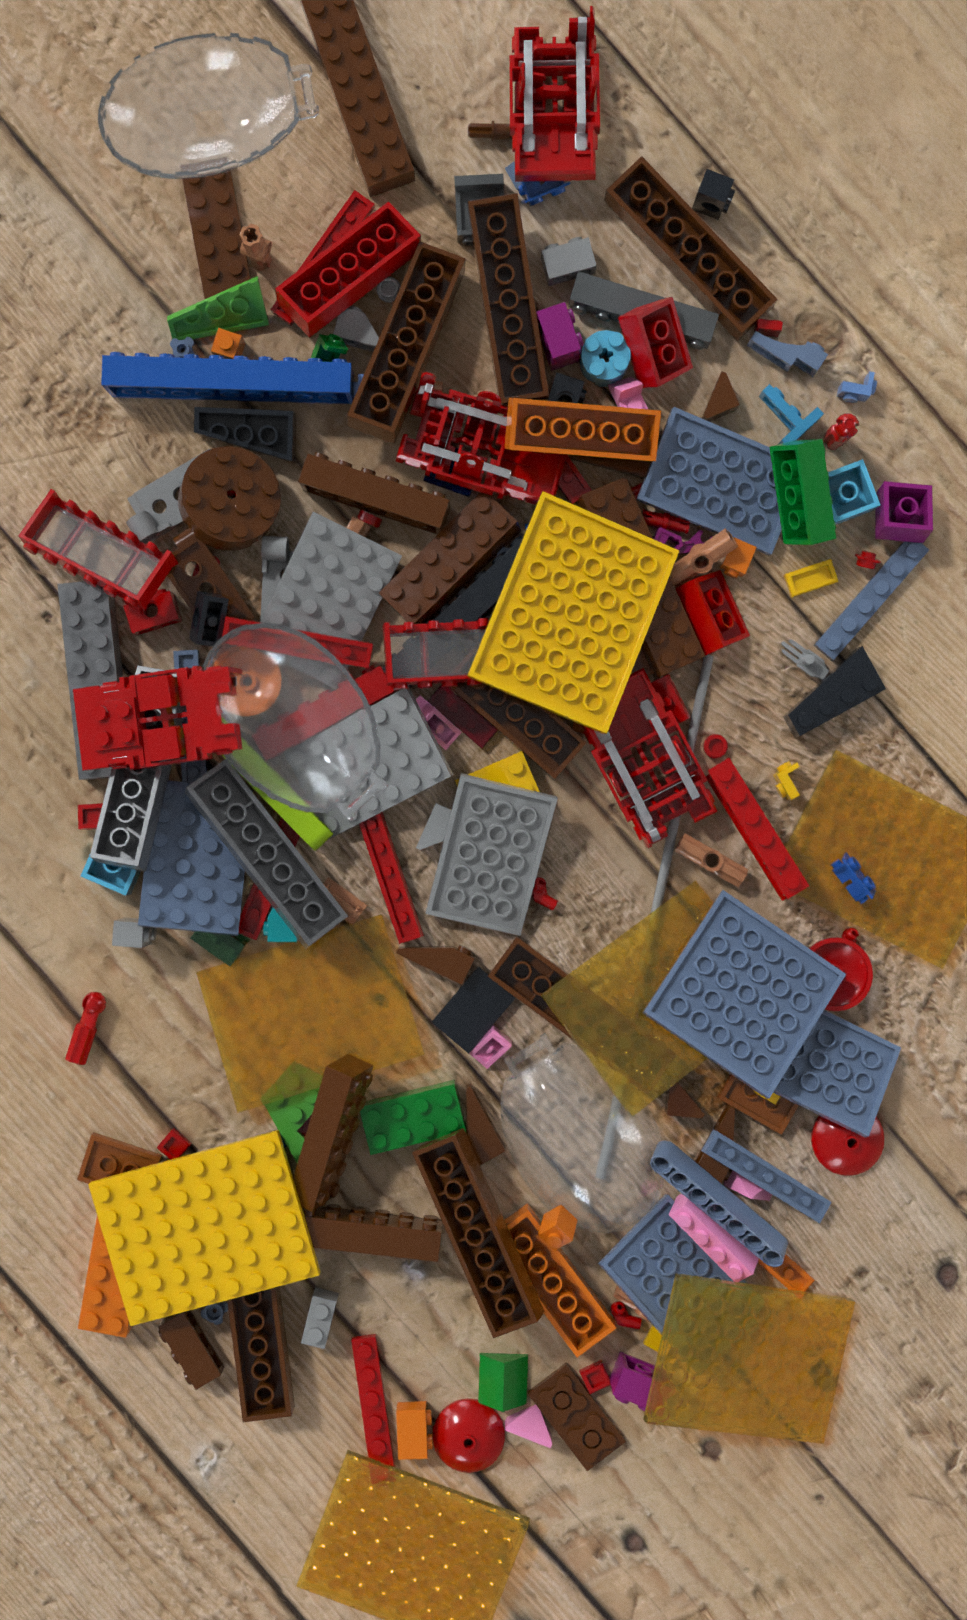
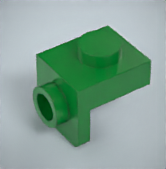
[311,334,348,362]

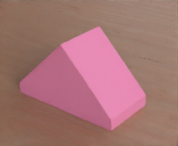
[469,1025,512,1069]

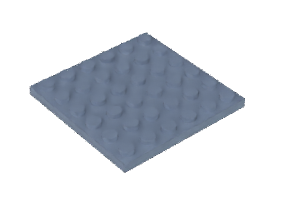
[642,890,846,1099]

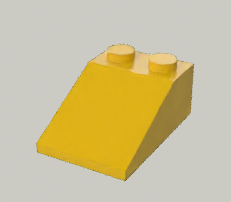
[455,751,540,792]

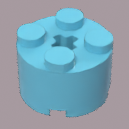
[580,330,631,387]

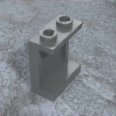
[454,174,504,246]

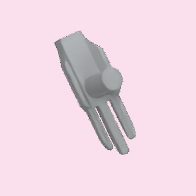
[781,639,829,680]

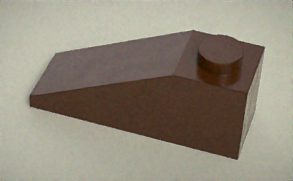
[396,944,475,985]
[466,1083,506,1165]
[695,1104,735,1184]

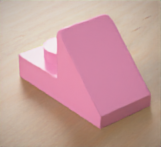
[608,377,648,409]

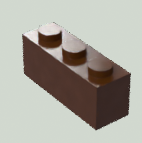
[158,1310,225,1390]

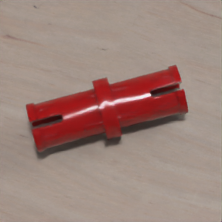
[642,509,690,534]

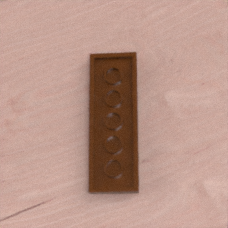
[180,159,251,299]

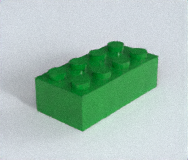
[769,439,836,545]
[360,1079,466,1155]

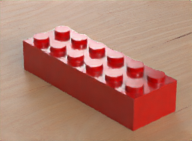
[275,201,421,338]

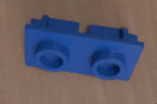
[517,181,571,206]
[831,852,876,904]

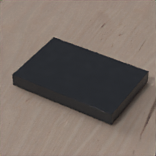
[432,966,516,1054]

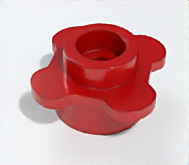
[855,551,881,569]

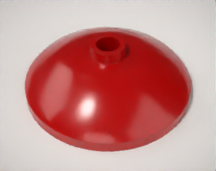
[809,937,873,1011]
[811,1115,884,1176]
[433,1398,505,1473]

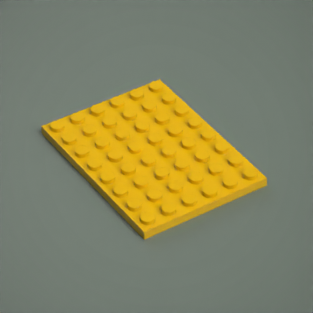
[467,491,679,734]
[88,1130,321,1326]

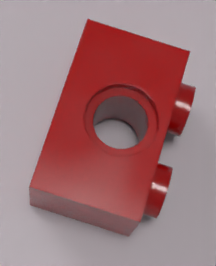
[123,589,183,636]

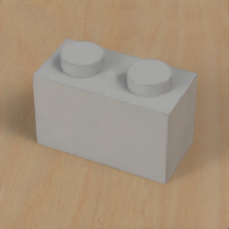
[541,237,597,286]
[112,918,157,948]
[301,1287,339,1349]

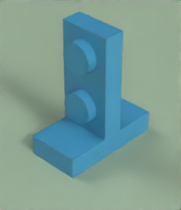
[759,384,824,444]

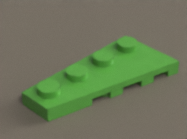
[167,276,269,340]

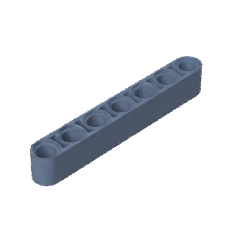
[650,1140,788,1267]

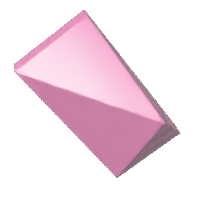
[723,1171,772,1201]
[505,1404,552,1448]

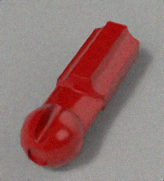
[823,413,859,451]
[65,992,106,1065]

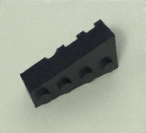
[194,407,296,463]
[783,646,886,738]

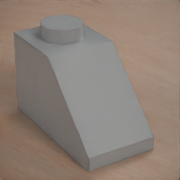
[334,306,379,352]
[416,803,451,850]

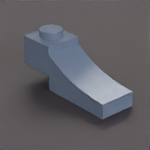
[747,331,828,377]

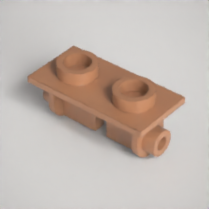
[323,877,367,925]

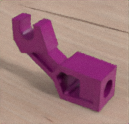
[653,527,713,555]

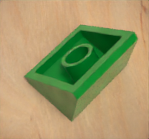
[478,1353,528,1412]

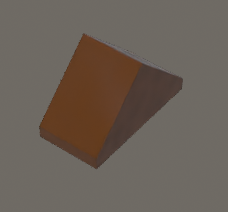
[702,371,740,422]
[665,1074,705,1118]

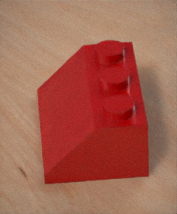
[618,297,693,388]
[676,570,750,656]

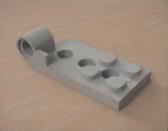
[126,449,210,544]
[260,536,294,622]

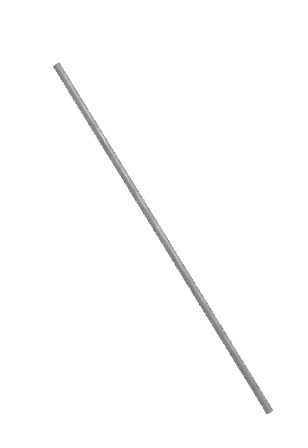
[596,655,714,1179]

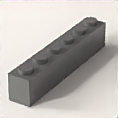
[569,271,719,350]

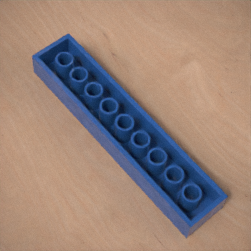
[101,352,355,404]

